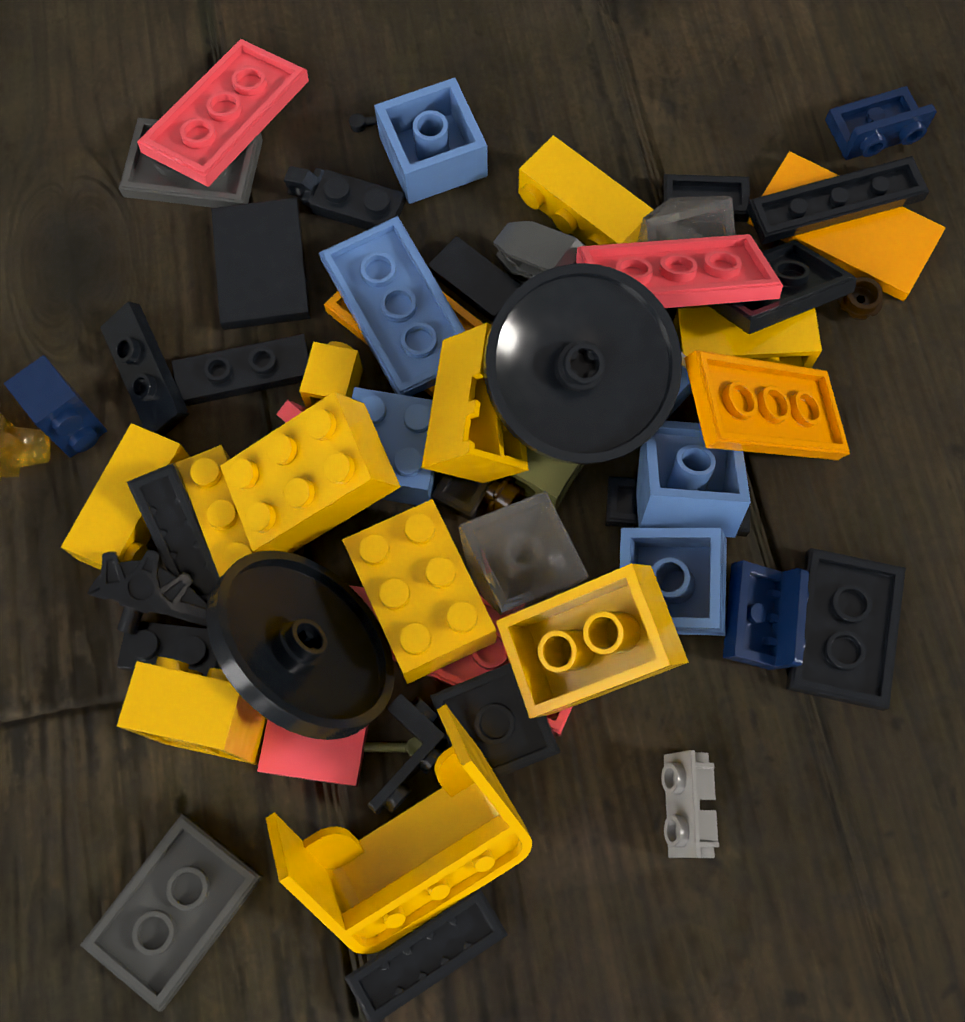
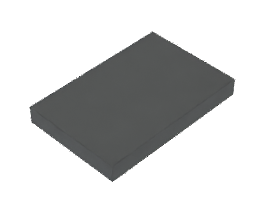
[119,117,263,208]
[80,814,264,1012]

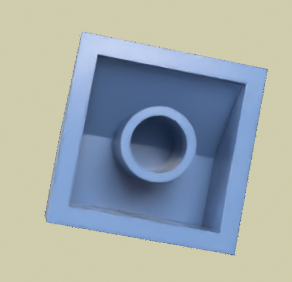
[636,420,751,538]

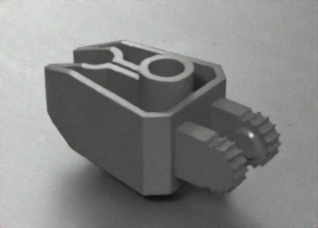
[493,221,584,285]

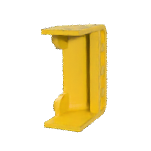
[266,704,532,954]

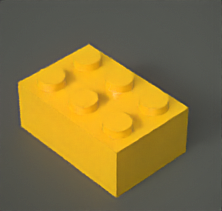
[220,392,401,553]
[342,499,496,684]
[496,563,689,719]
[117,657,267,765]

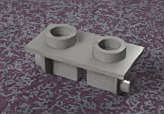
[661,750,719,858]

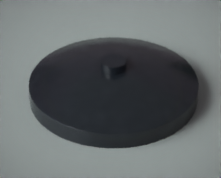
[483,263,682,464]
[206,550,395,740]

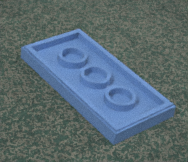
[319,216,465,396]

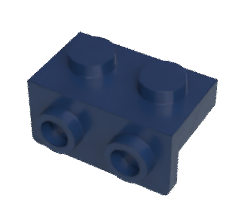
[825,86,937,160]
[723,560,809,670]

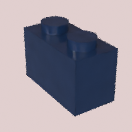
[4,355,108,458]

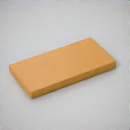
[747,151,946,302]
[684,350,850,460]

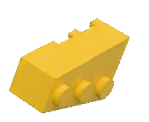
[421,323,529,483]

